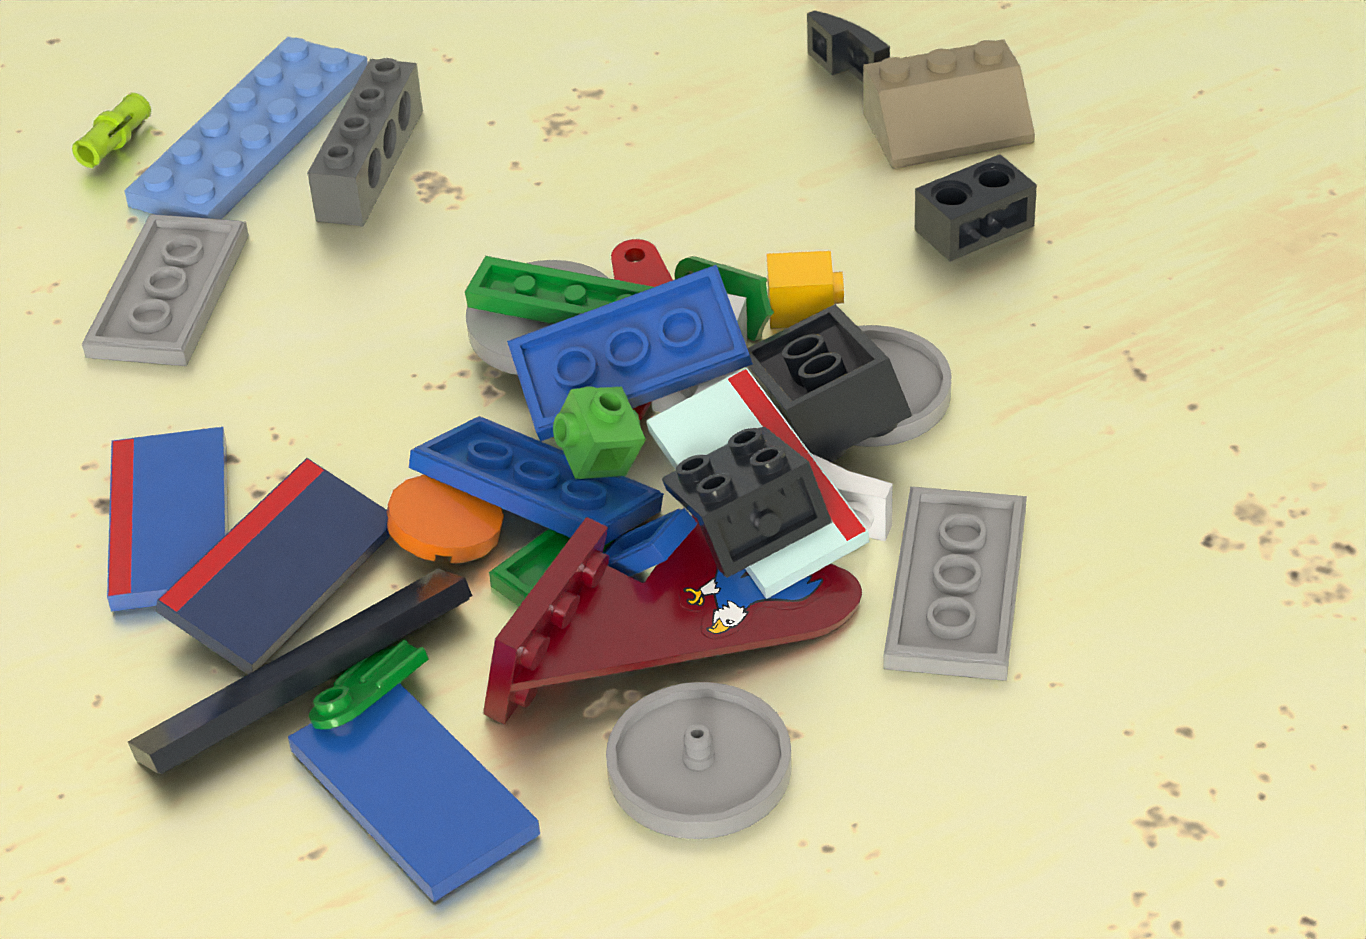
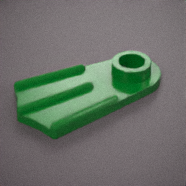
[674,256,774,341]
[309,640,429,730]

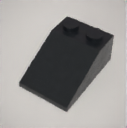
[745,304,913,462]

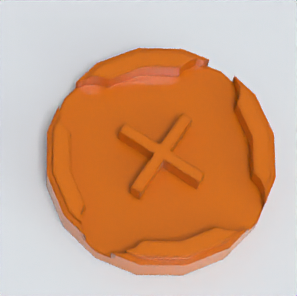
[387,475,504,563]

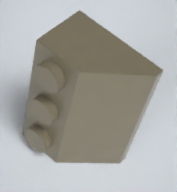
[863,39,1035,169]

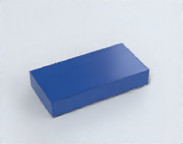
[603,508,698,577]

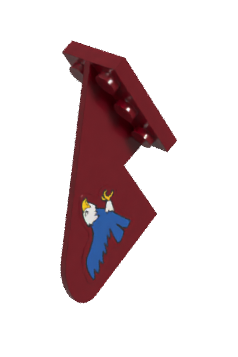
[483,515,862,725]

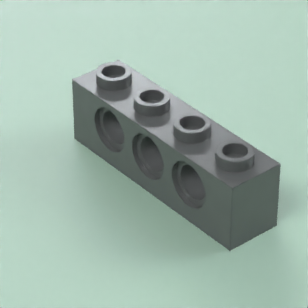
[307,58,423,227]

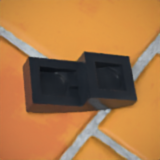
[807,11,890,83]

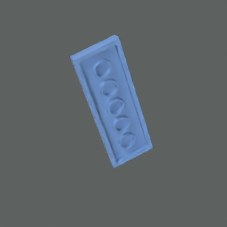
[124,36,368,219]

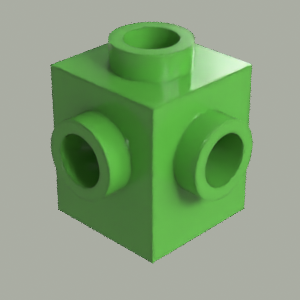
[553,386,646,479]

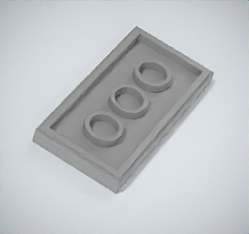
[82,214,249,366]
[883,486,1027,681]

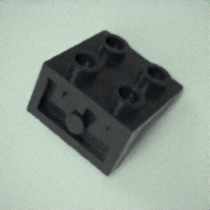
[662,427,832,578]

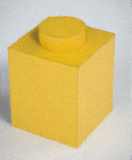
[767,251,844,329]

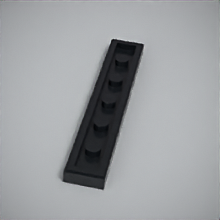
[128,569,472,774]

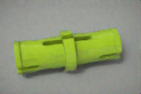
[72,92,151,168]

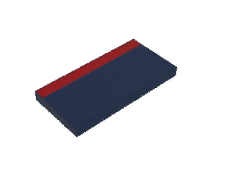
[156,458,391,674]

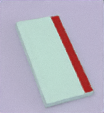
[646,367,869,599]

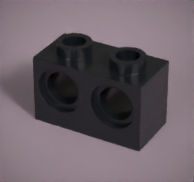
[914,154,1037,261]

